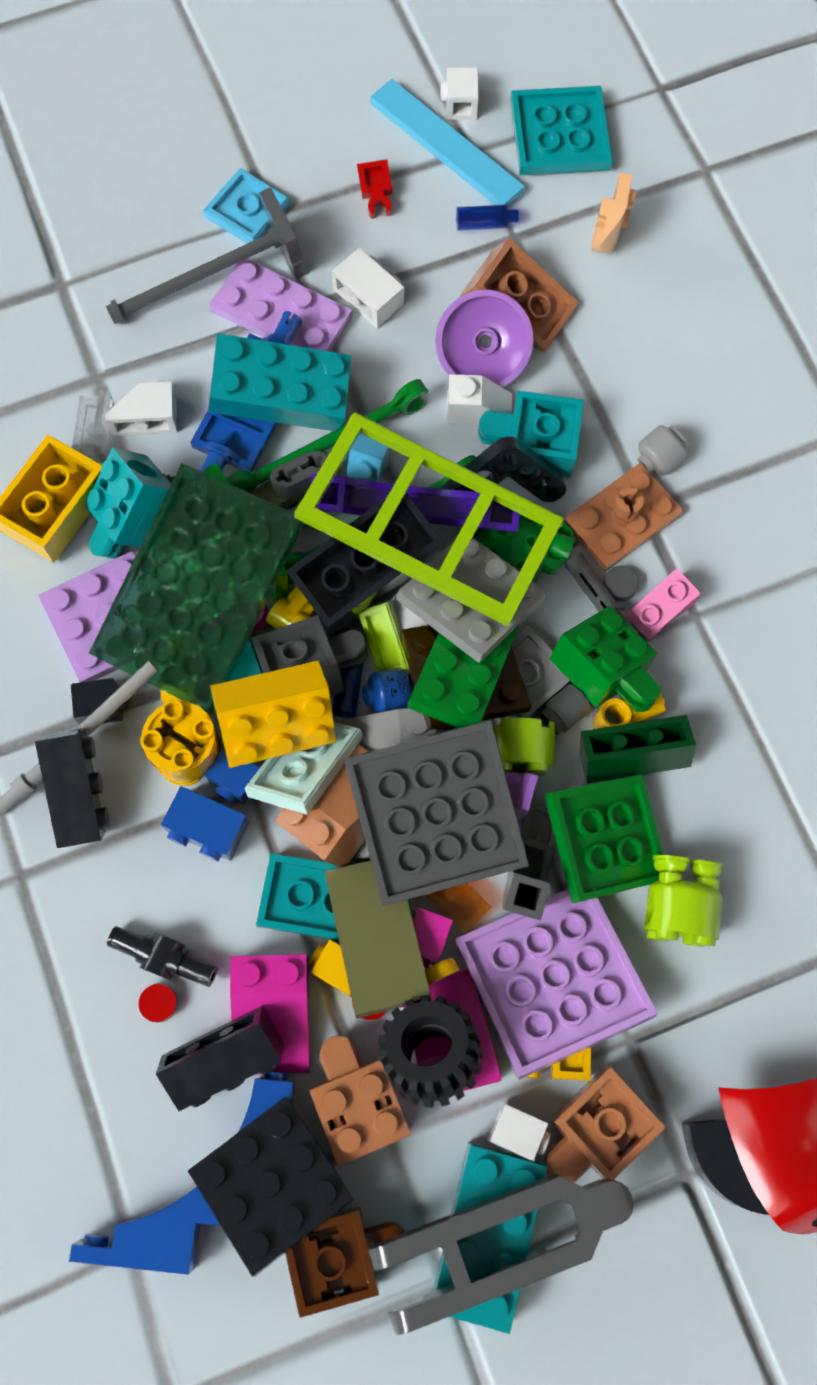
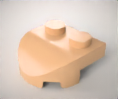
[591,173,636,254]

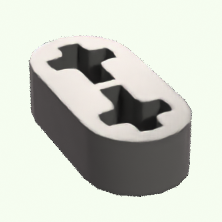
[270,451,328,499]

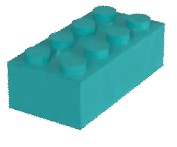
[208,333,351,431]
[432,1143,547,1334]

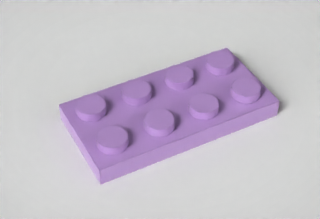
[209,259,352,352]

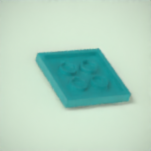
[510,86,612,175]

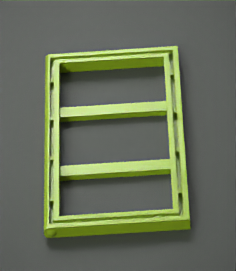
[294,412,564,627]

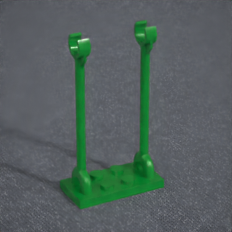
[204,379,476,603]

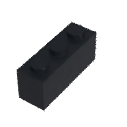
[35,728,110,849]
[156,1006,284,1112]

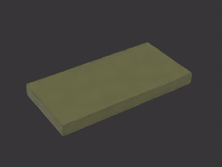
[324,861,431,1019]

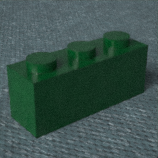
[579,715,696,783]

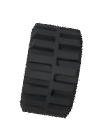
[378,995,483,1108]

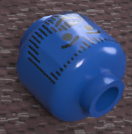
[362,668,414,713]

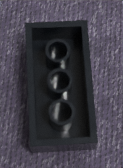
[286,493,445,634]

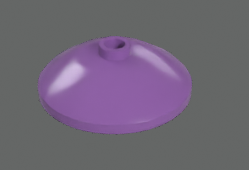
[436,290,534,387]

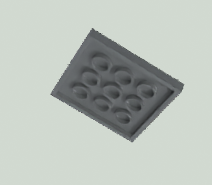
[344,720,529,906]

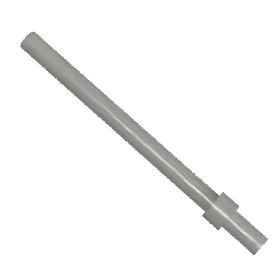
[0,660,159,816]

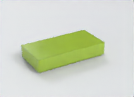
[359,601,409,671]

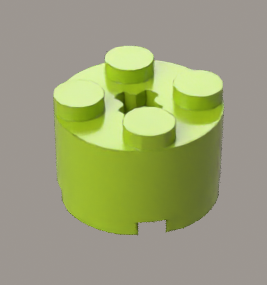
[488,718,555,776]

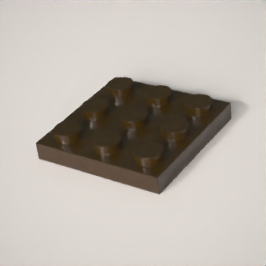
[399,625,532,731]

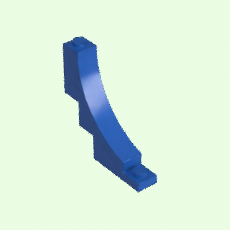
[69,1072,296,1275]

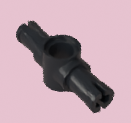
[107,926,218,987]

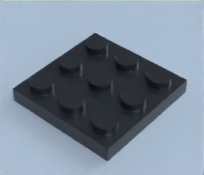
[187,1097,355,1277]

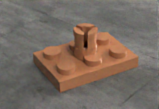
[563,463,684,572]

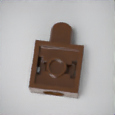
[285,1206,405,1318]

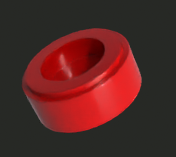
[138,984,178,1023]

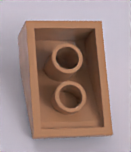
[459,237,579,352]
[275,744,369,868]

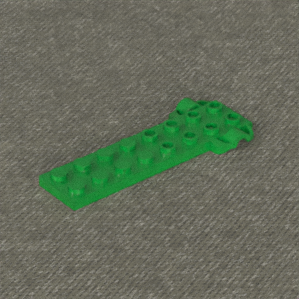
[407,512,576,728]

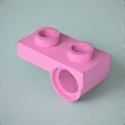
[626,568,701,641]

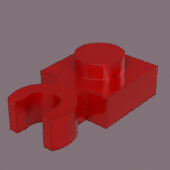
[357,159,393,219]

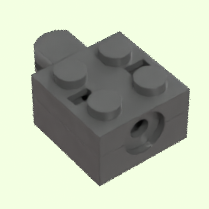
[252,615,368,696]

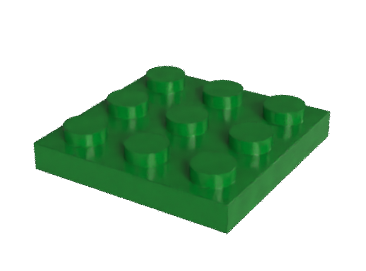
[544,774,664,904]

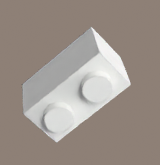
[332,248,404,329]

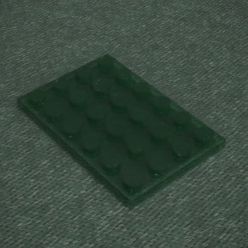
[89,463,304,714]

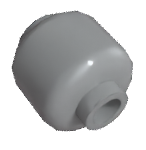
[637,425,688,475]

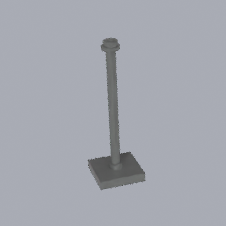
[106,187,308,324]

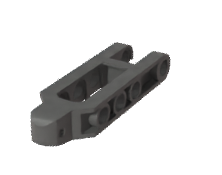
[368,1173,634,1335]

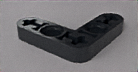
[442,437,567,502]

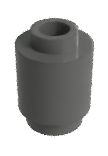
[539,684,592,735]

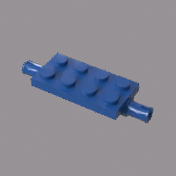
[190,311,302,486]

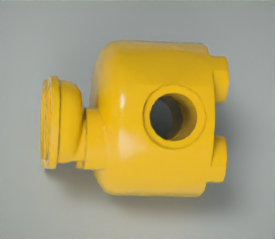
[140,699,220,786]

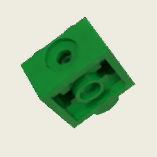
[549,605,662,712]

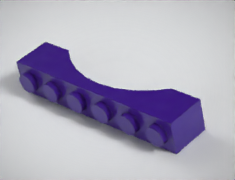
[310,474,520,533]

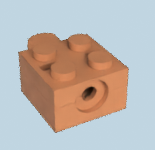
[309,1035,411,1167]
[544,1067,666,1183]

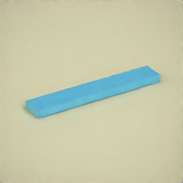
[371,79,525,211]

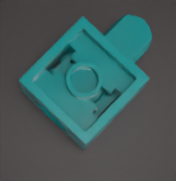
[478,390,584,478]
[85,447,178,559]

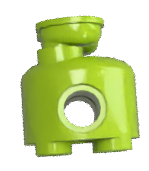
[644,855,724,947]

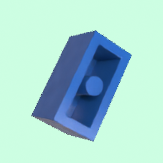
[161,786,249,862]

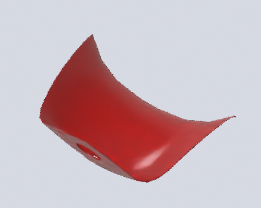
[718,1078,817,1234]

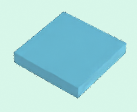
[203,168,291,244]

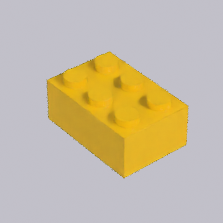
[0,434,102,563]
[210,661,336,768]

